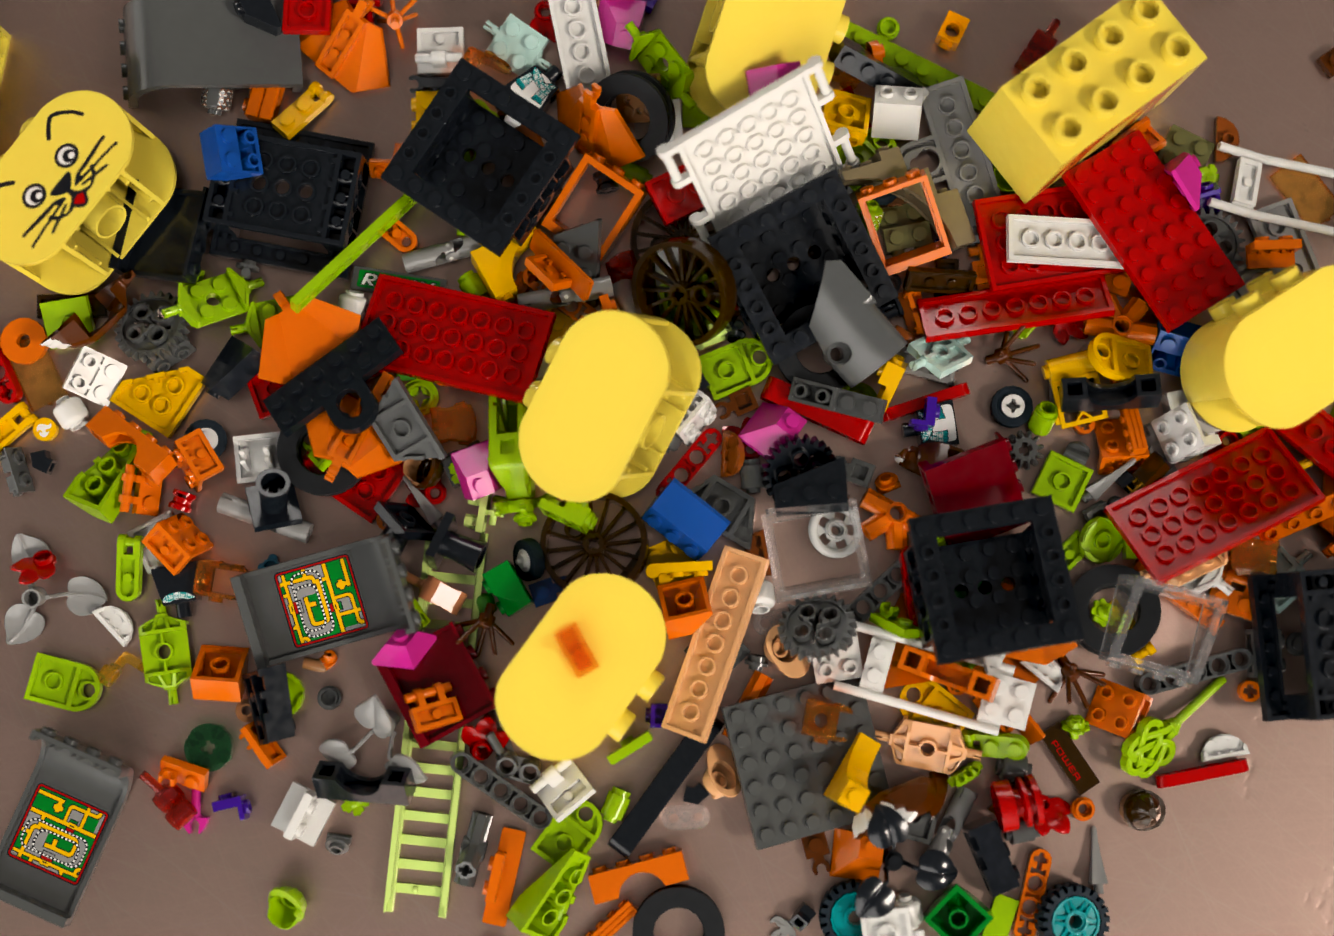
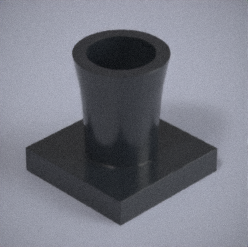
[245,469,303,532]
[373,501,436,557]
[425,511,488,573]

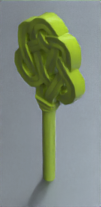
[1120,676,1227,778]

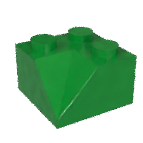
[482,560,534,617]
[923,883,994,936]

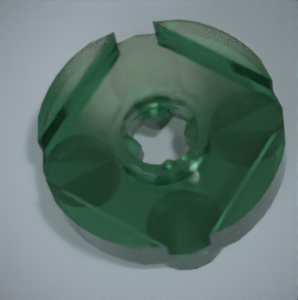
[184,723,234,772]

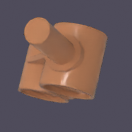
[406,571,468,616]

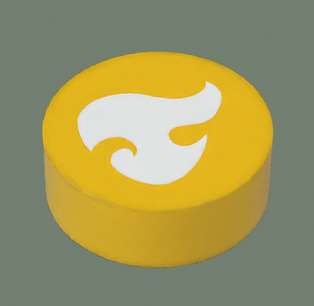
[33,417,59,442]

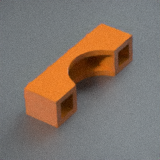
[85,405,178,485]
[897,645,1001,703]
[588,846,689,905]

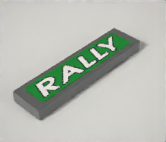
[351,265,448,293]

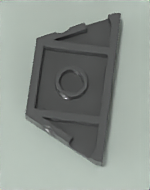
[554,218,602,308]
[372,376,448,461]
[691,474,756,551]

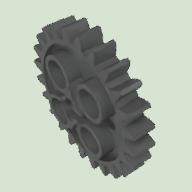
[1198,208,1246,269]
[114,290,190,363]
[778,593,857,663]

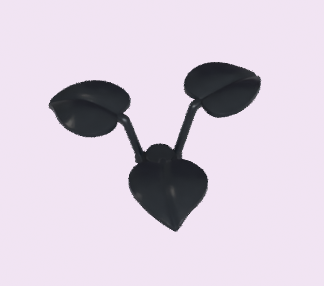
[855,804,958,918]

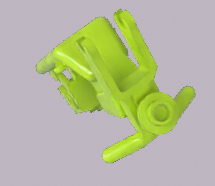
[487,395,557,527]

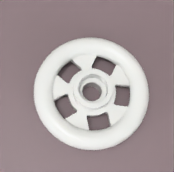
[808,507,863,558]

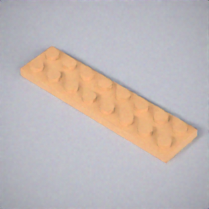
[661,545,770,744]

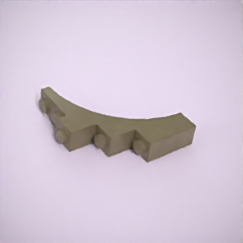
[838,146,976,251]

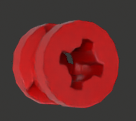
[168,488,197,514]

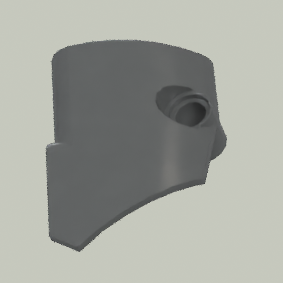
[809,260,908,388]

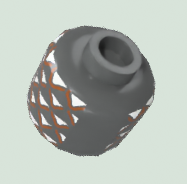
[201,88,234,115]

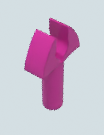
[181,789,210,834]

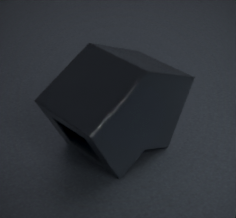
[30,450,57,475]
[683,782,709,804]
[789,902,816,932]

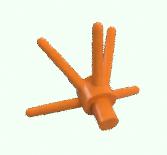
[370,0,418,49]

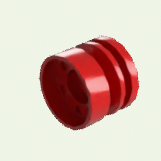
[990,773,1045,833]

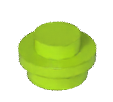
[876,17,900,41]

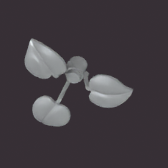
[4,533,107,645]
[319,694,428,784]

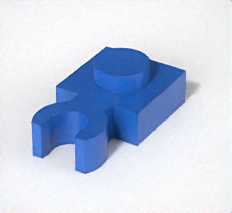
[528,576,567,608]

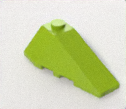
[63,429,153,524]

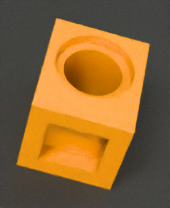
[934,10,970,51]

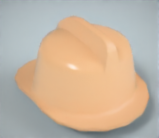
[763,624,810,678]
[703,743,741,799]

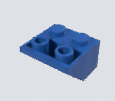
[199,124,264,181]
[1151,320,1202,377]

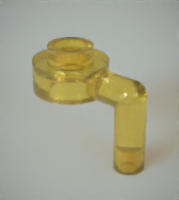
[98,652,144,688]

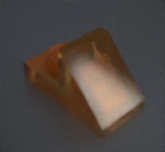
[554,623,600,679]

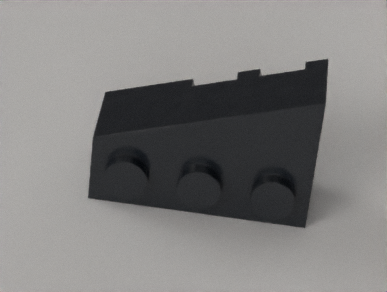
[773,456,849,517]
[242,663,296,745]
[962,816,1021,897]

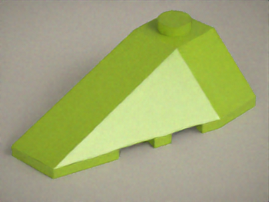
[506,848,591,936]

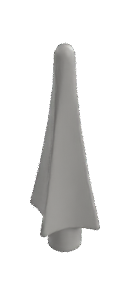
[1081,458,1136,503]
[402,475,444,529]
[1088,826,1108,894]

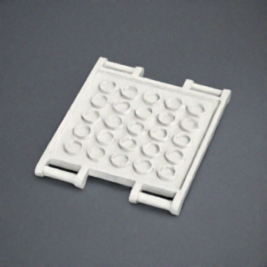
[656,55,860,244]

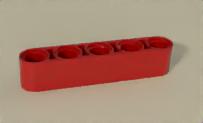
[760,376,874,445]

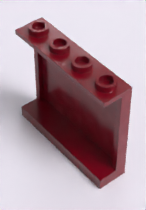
[917,431,1029,545]
[377,621,496,749]

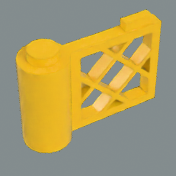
[1041,350,1108,429]

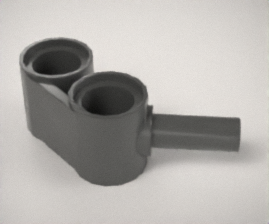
[485,731,542,784]

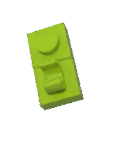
[869,602,920,639]

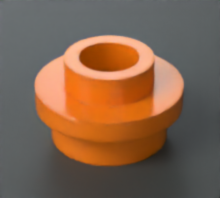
[1071,797,1095,821]

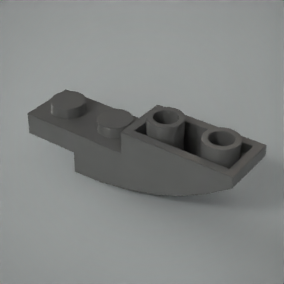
[788,377,888,424]

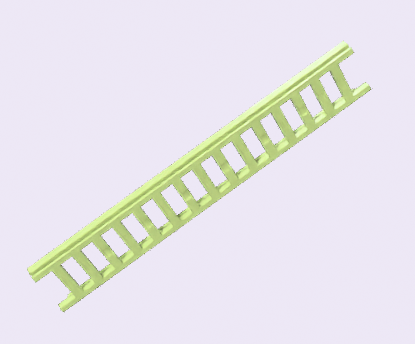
[383,528,489,919]

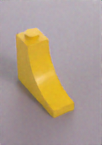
[470,226,537,303]
[823,732,881,814]

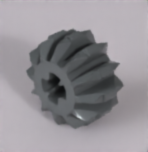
[1008,430,1044,470]

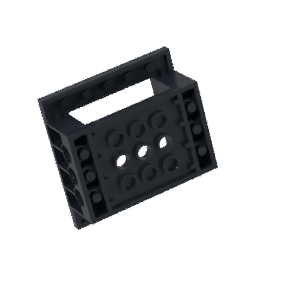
[380,57,581,257]
[202,118,376,280]
[707,168,899,365]
[903,495,1084,666]
[1247,569,1334,722]

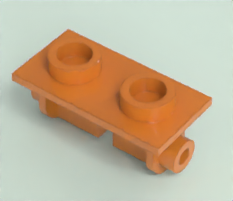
[897,290,924,337]

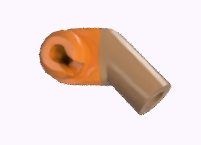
[302,650,337,673]

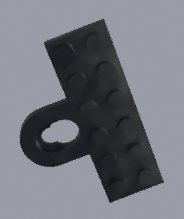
[263,317,404,438]

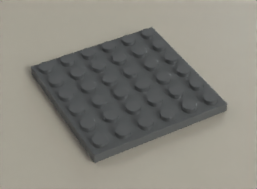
[721,678,889,850]

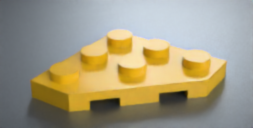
[110,366,205,439]

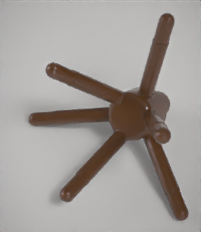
[985,326,1040,383]
[455,603,515,657]
[1048,655,1106,709]

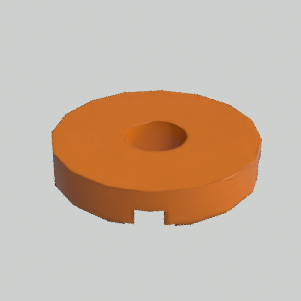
[0,318,49,365]

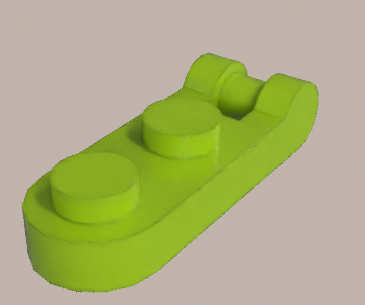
[116,534,145,602]
[962,729,1030,760]

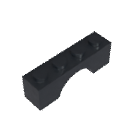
[828,37,923,88]
[1059,373,1162,412]
[312,760,416,806]

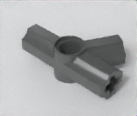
[454,810,493,887]

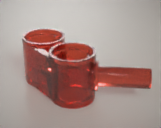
[1014,18,1061,72]
[605,250,637,285]
[139,770,198,831]

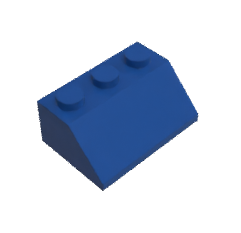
[641,477,730,561]

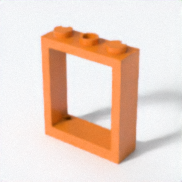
[541,151,648,263]
[855,168,952,276]

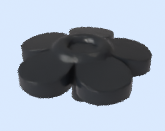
[726,317,746,343]

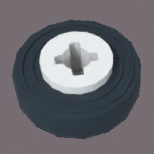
[990,386,1033,428]

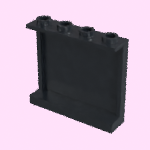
[108,179,211,284]

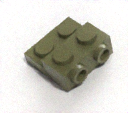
[879,203,933,257]

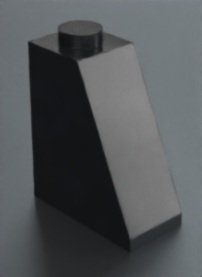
[201,336,261,400]

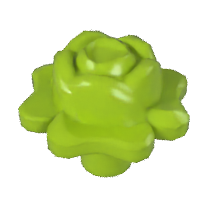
[1090,598,1116,628]
[1061,714,1090,740]

